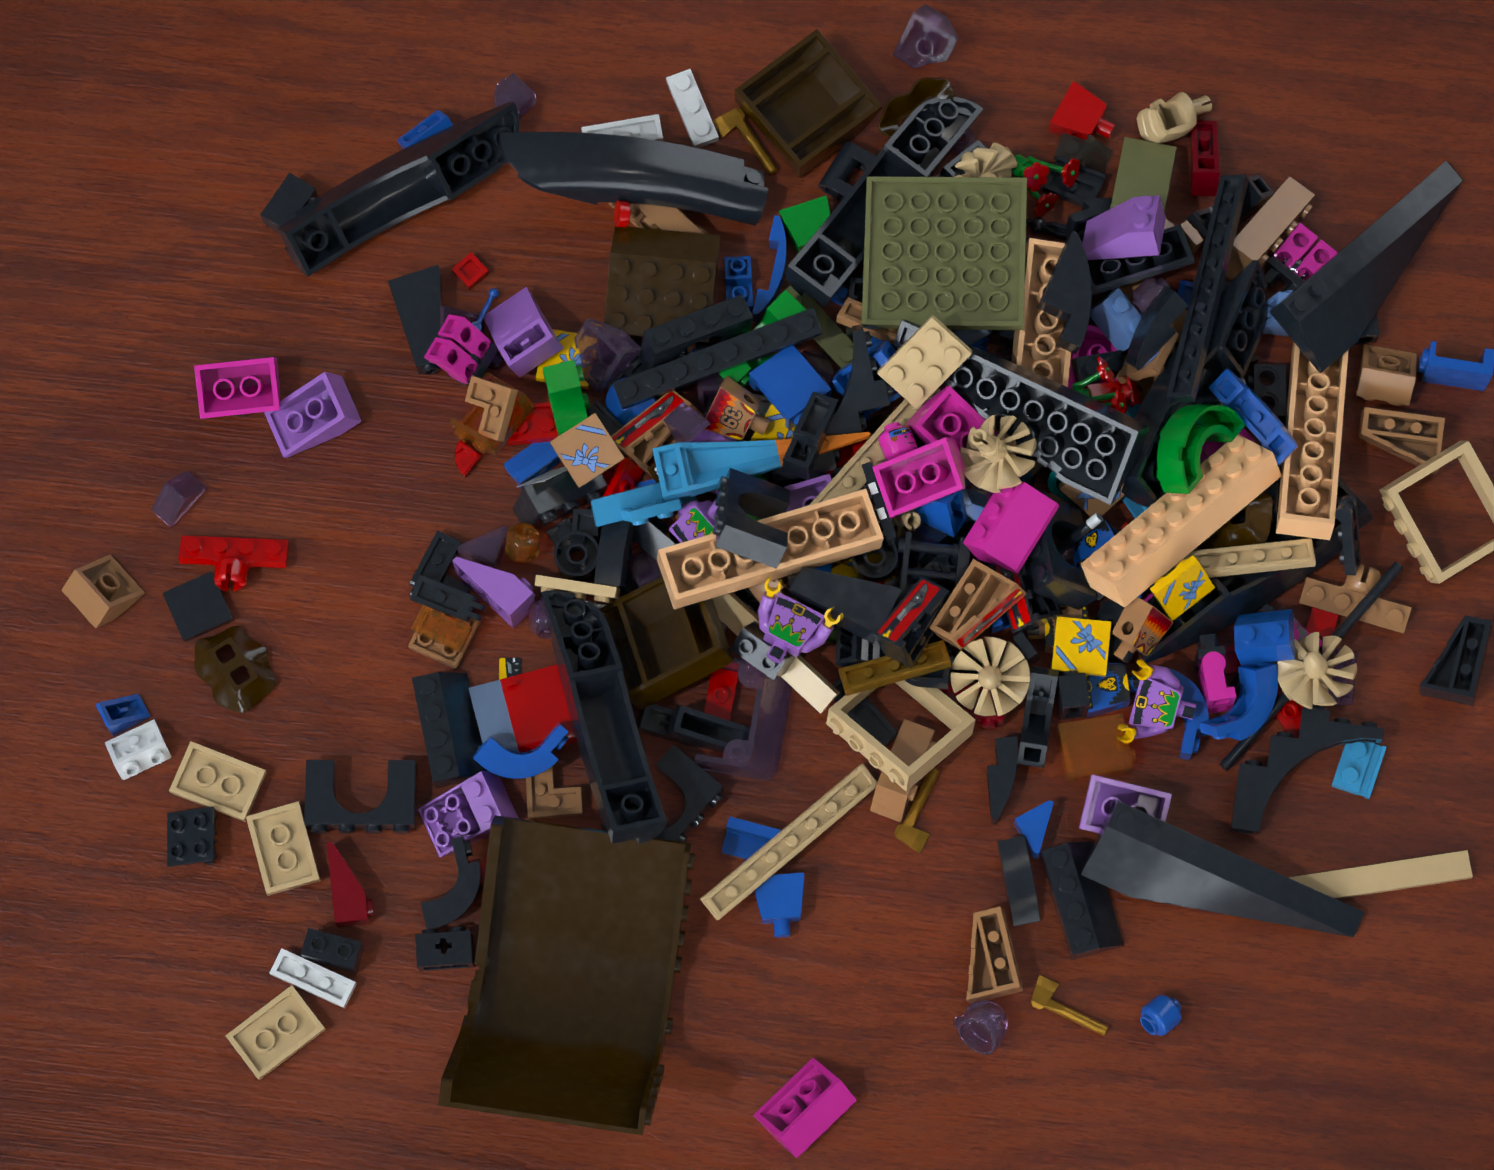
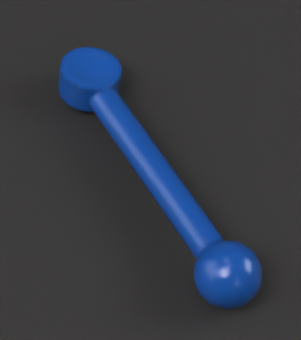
[472,288,499,330]

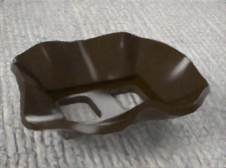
[878,77,957,139]
[1197,492,1273,550]
[195,626,276,713]

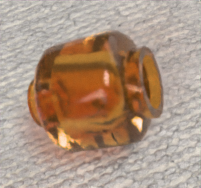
[505,523,541,563]

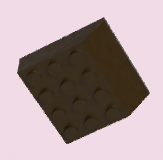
[735,29,882,178]
[603,226,721,343]
[599,576,734,710]

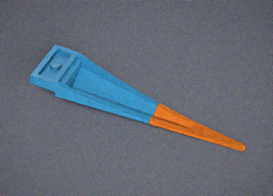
[652,432,871,501]

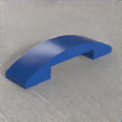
[752,215,786,323]
[1209,369,1298,465]

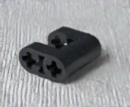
[818,141,876,202]

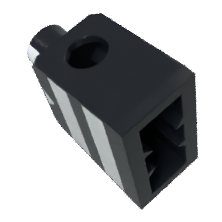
[835,625,886,667]

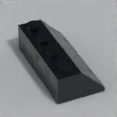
[1088,224,1195,296]
[412,672,487,789]
[1040,841,1124,961]

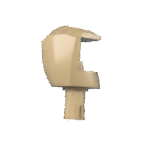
[1136,92,1212,144]

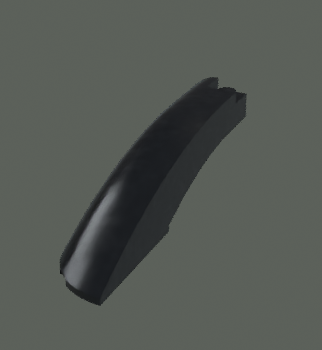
[786,97,984,307]

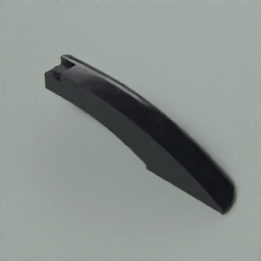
[277,101,519,277]
[499,132,768,226]
[1121,260,1268,507]
[1139,476,1373,663]
[541,590,667,844]

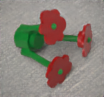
[1012,154,1080,217]
[1072,356,1134,414]

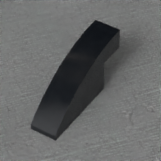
[1037,231,1092,354]
[636,704,757,756]

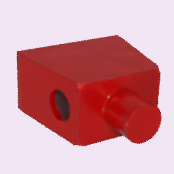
[1049,81,1116,144]

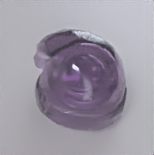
[953,1000,1008,1055]

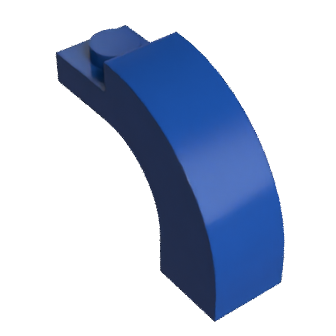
[1200,662,1278,741]
[1168,668,1209,760]
[473,722,568,779]

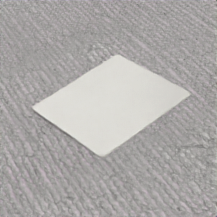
[517,467,567,487]

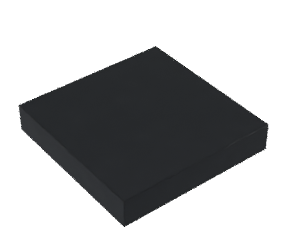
[163,571,234,642]

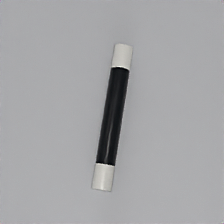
[1056,512,1103,555]

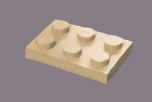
[877,315,973,409]
[535,575,621,603]
[169,741,267,822]
[246,801,321,896]
[225,985,326,1081]

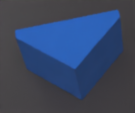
[96,693,151,737]
[1014,800,1054,859]

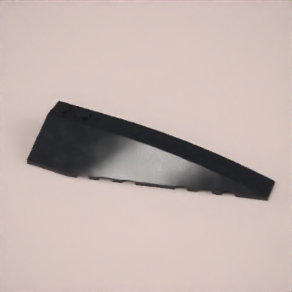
[1269,161,1463,373]
[893,319,1150,505]
[1080,799,1365,937]

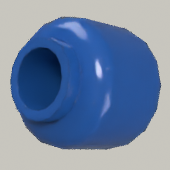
[1140,994,1182,1036]

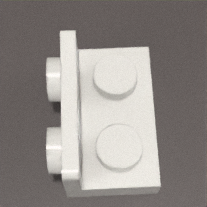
[105,719,172,780]

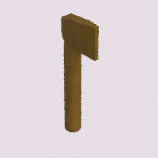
[712,108,778,174]
[894,768,939,853]
[1030,975,1109,1036]

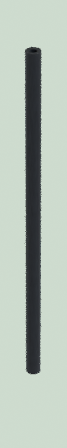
[1219,561,1403,771]

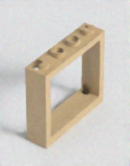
[1379,441,1494,584]
[826,680,976,791]

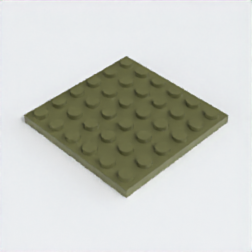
[862,177,1027,330]

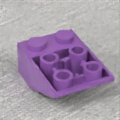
[484,287,563,377]
[418,771,519,858]

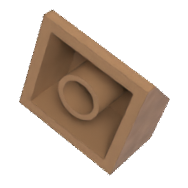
[1356,344,1416,406]
[62,555,145,628]

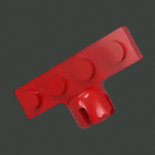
[178,535,289,592]

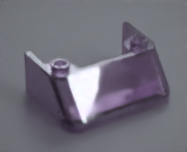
[695,657,792,780]

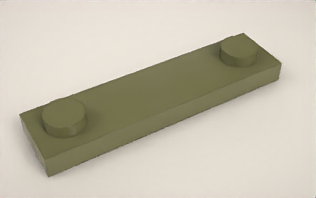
[776,285,854,369]

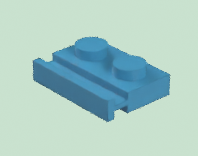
[1331,742,1387,799]

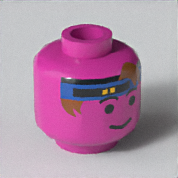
[878,422,918,460]

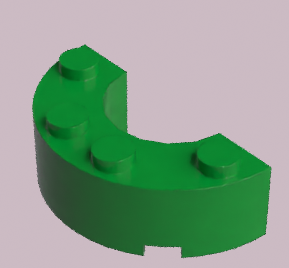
[719,290,806,388]
[543,360,590,436]
[1156,404,1245,494]

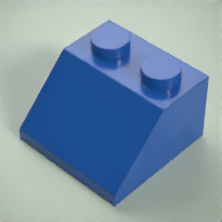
[1234,609,1295,665]

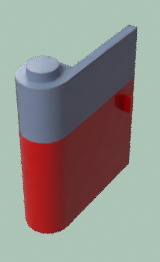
[468,664,577,752]

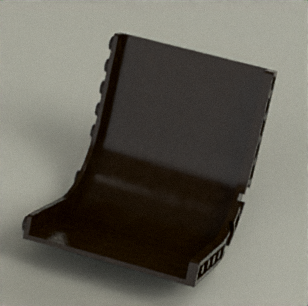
[438,815,696,1135]

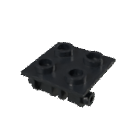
[167,806,217,867]

